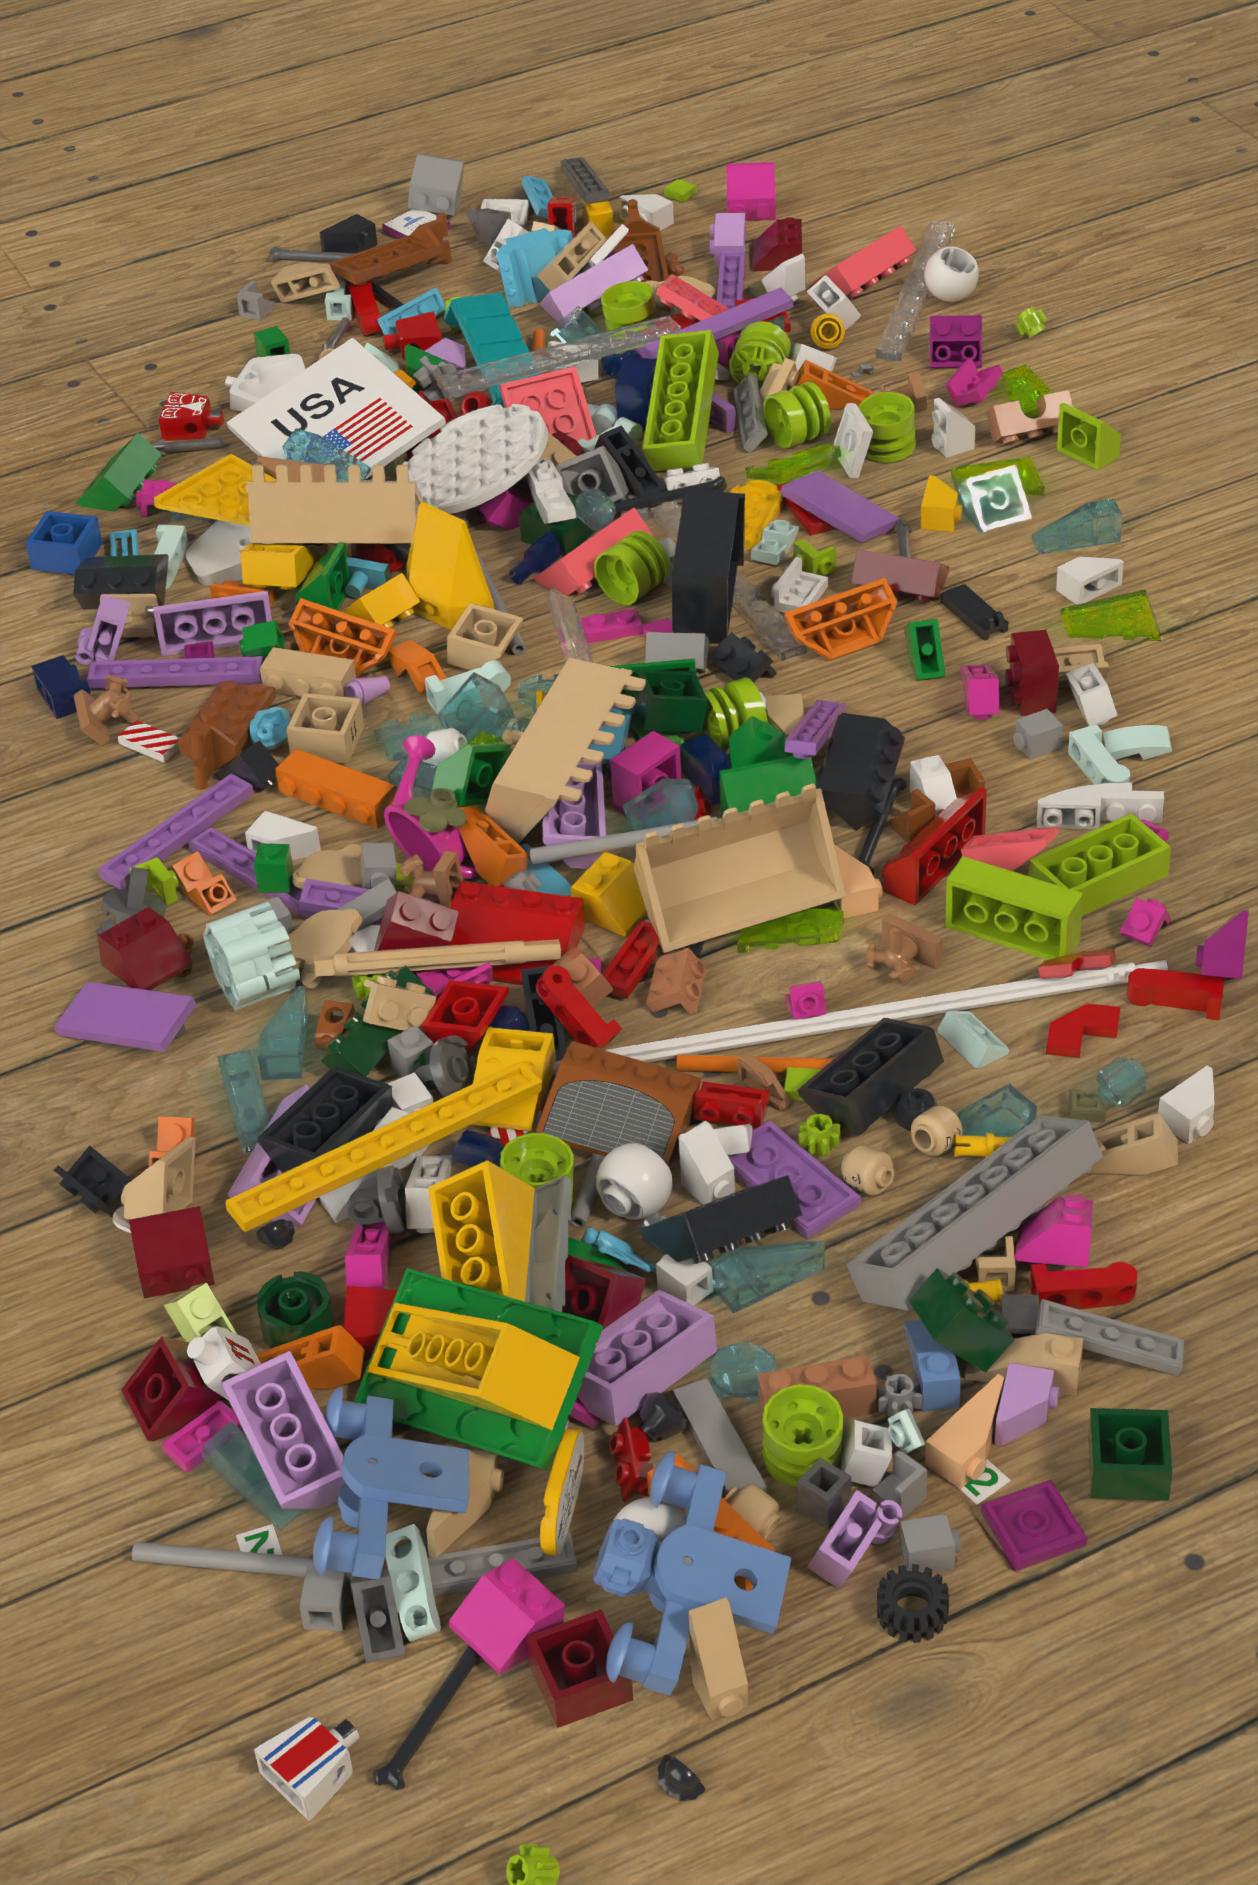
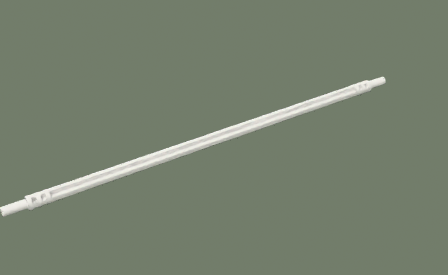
[552,960,1168,1076]

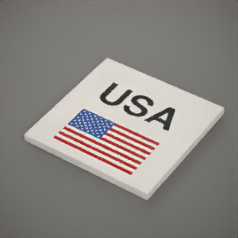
[227,338,446,482]

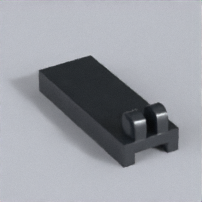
[941,584,1009,641]

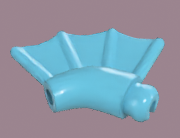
[581,1227,656,1273]

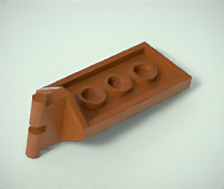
[611,199,669,282]
[328,213,452,285]
[178,681,276,790]

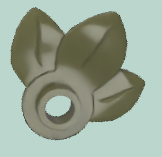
[403,788,466,833]

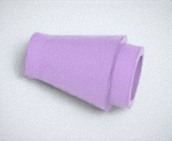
[345,676,390,706]

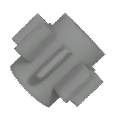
[503,870,542,892]
[876,1373,922,1417]

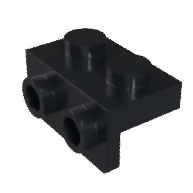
[708,632,777,683]
[54,1145,132,1217]

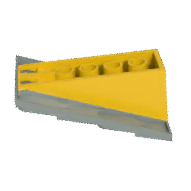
[428,1160,571,1312]

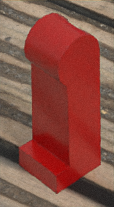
[348,280,383,336]
[536,965,622,1049]
[1127,968,1225,1021]
[1030,1262,1138,1310]

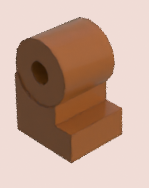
[315,1000,355,1051]

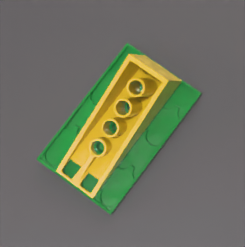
[353,1268,604,1471]

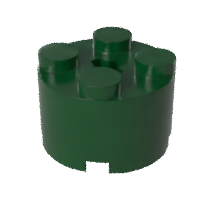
[257,1271,335,1348]

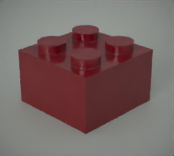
[1005,629,1059,716]
[526,1609,633,1728]

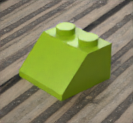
[1057,402,1121,470]

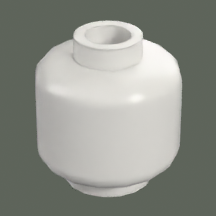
[426,728,468,769]

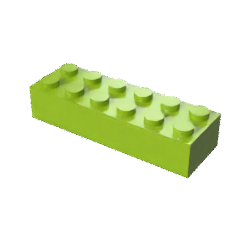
[643,330,719,471]

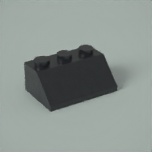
[73,554,169,610]

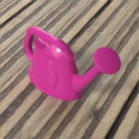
[384,735,480,879]

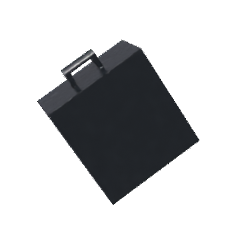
[672,489,745,644]

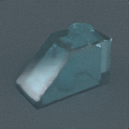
[550,306,613,358]
[958,1083,1037,1137]

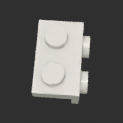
[660,463,720,504]
[771,557,828,613]

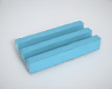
[109,529,139,556]

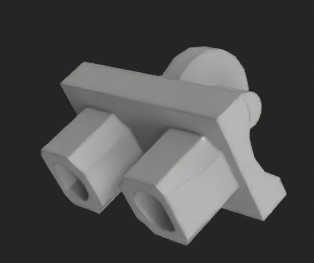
[413,356,458,403]

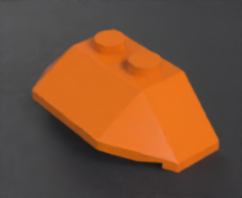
[784,577,898,661]
[288,598,397,678]

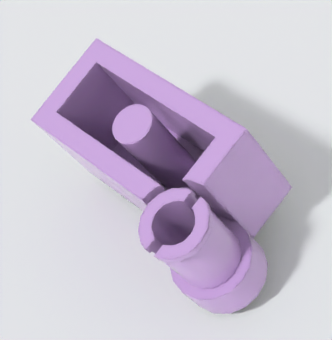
[710,213,746,265]
[75,594,131,665]
[807,1490,902,1589]

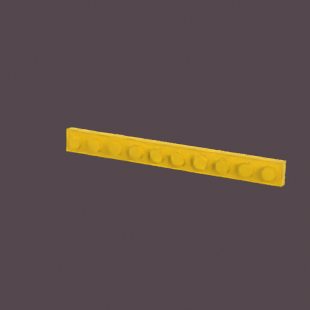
[226,1061,542,1232]

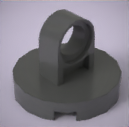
[101,867,166,923]
[415,1035,477,1097]
[347,1165,410,1236]

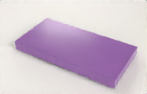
[780,471,899,543]
[54,982,197,1052]
[727,1120,861,1239]

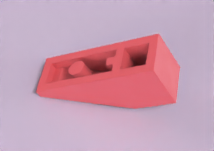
[961,826,1059,871]

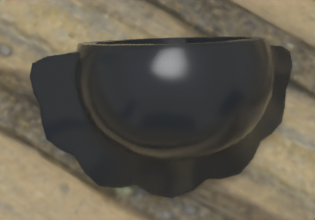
[256,1219,295,1249]
[657,1755,705,1801]

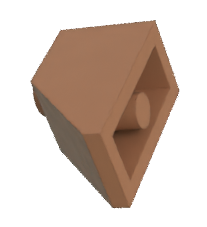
[553,946,614,1008]

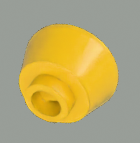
[810,313,845,349]

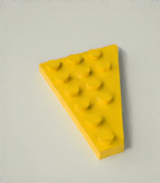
[154,454,277,526]

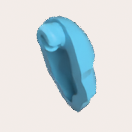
[250,707,291,750]

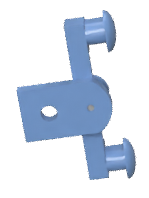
[313,1387,470,1580]

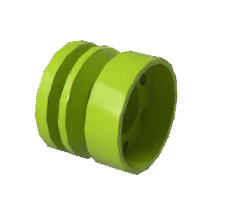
[601,281,658,347]
[729,321,791,391]
[763,382,831,449]
[858,392,916,463]
[594,530,670,605]
[701,677,768,752]
[500,1133,574,1209]
[762,1384,843,1487]

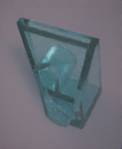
[954,465,1032,533]

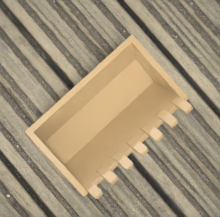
[246,464,424,558]
[485,657,646,844]
[634,784,846,953]

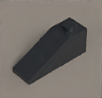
[593,425,666,497]
[521,965,567,1061]

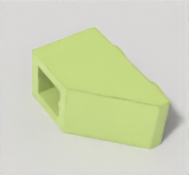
[164,1283,237,1343]

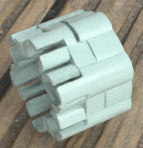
[203,902,300,1011]

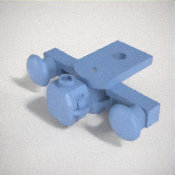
[592,1451,792,1696]

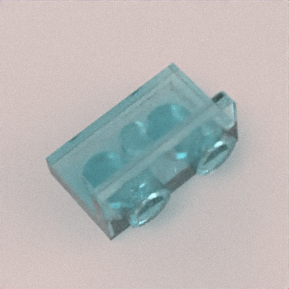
[374,711,441,761]

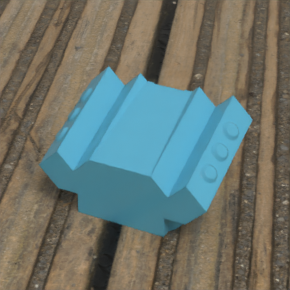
[496,228,581,308]

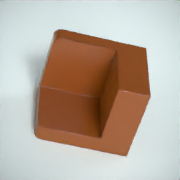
[945,758,985,799]
[891,789,935,843]

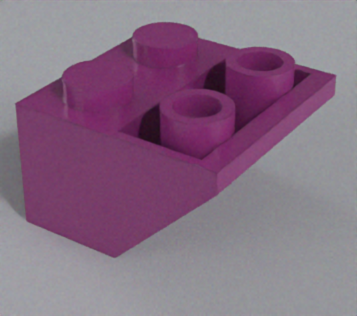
[929,315,982,368]

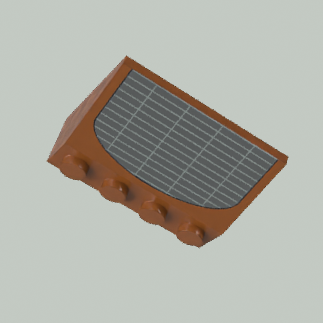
[535,1041,701,1167]

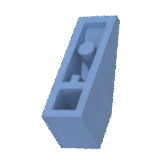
[904,1320,960,1412]

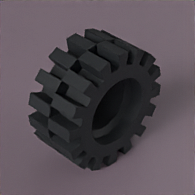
[877,1564,949,1643]

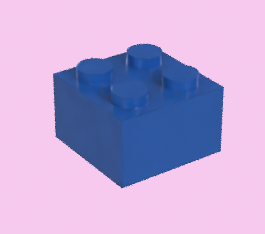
[26,511,103,575]

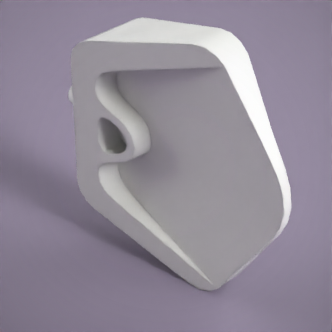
[225,354,305,411]
[186,520,276,586]

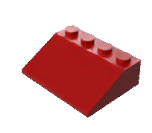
[449,881,585,985]

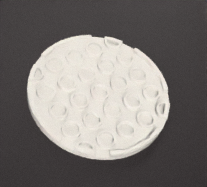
[403,404,548,514]

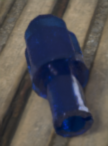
[509,531,563,585]
[452,1130,505,1167]

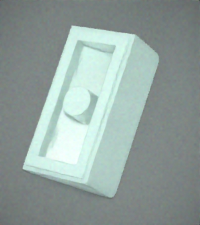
[938,1011,1010,1068]

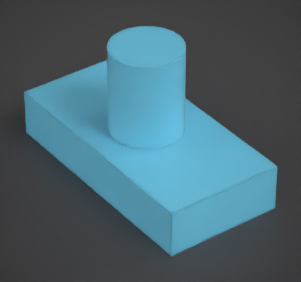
[345,557,391,598]

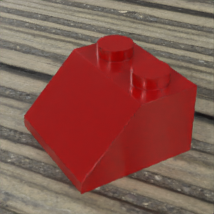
[422,980,509,1051]

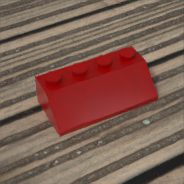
[882,787,987,906]

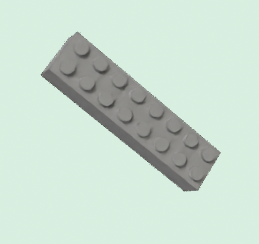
[846,1115,1103,1311]

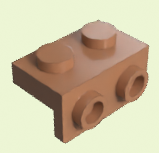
[646,948,706,1015]

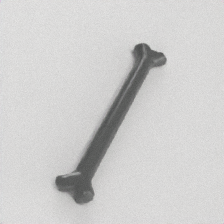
[269,246,356,263]

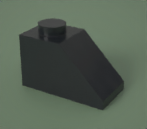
[320,214,378,253]
[214,740,279,791]

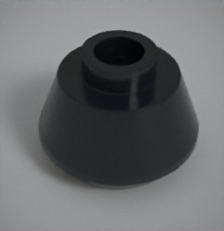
[894,1088,938,1132]
[639,1392,687,1441]

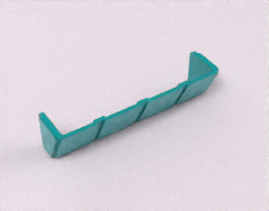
[444,293,541,408]

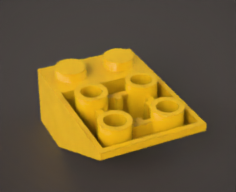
[241,543,323,590]
[471,1027,556,1131]

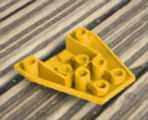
[407,502,494,631]

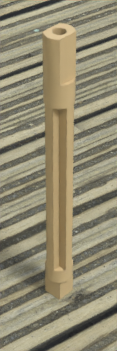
[314,939,561,977]

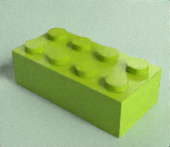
[1028,813,1171,916]
[945,856,1083,960]

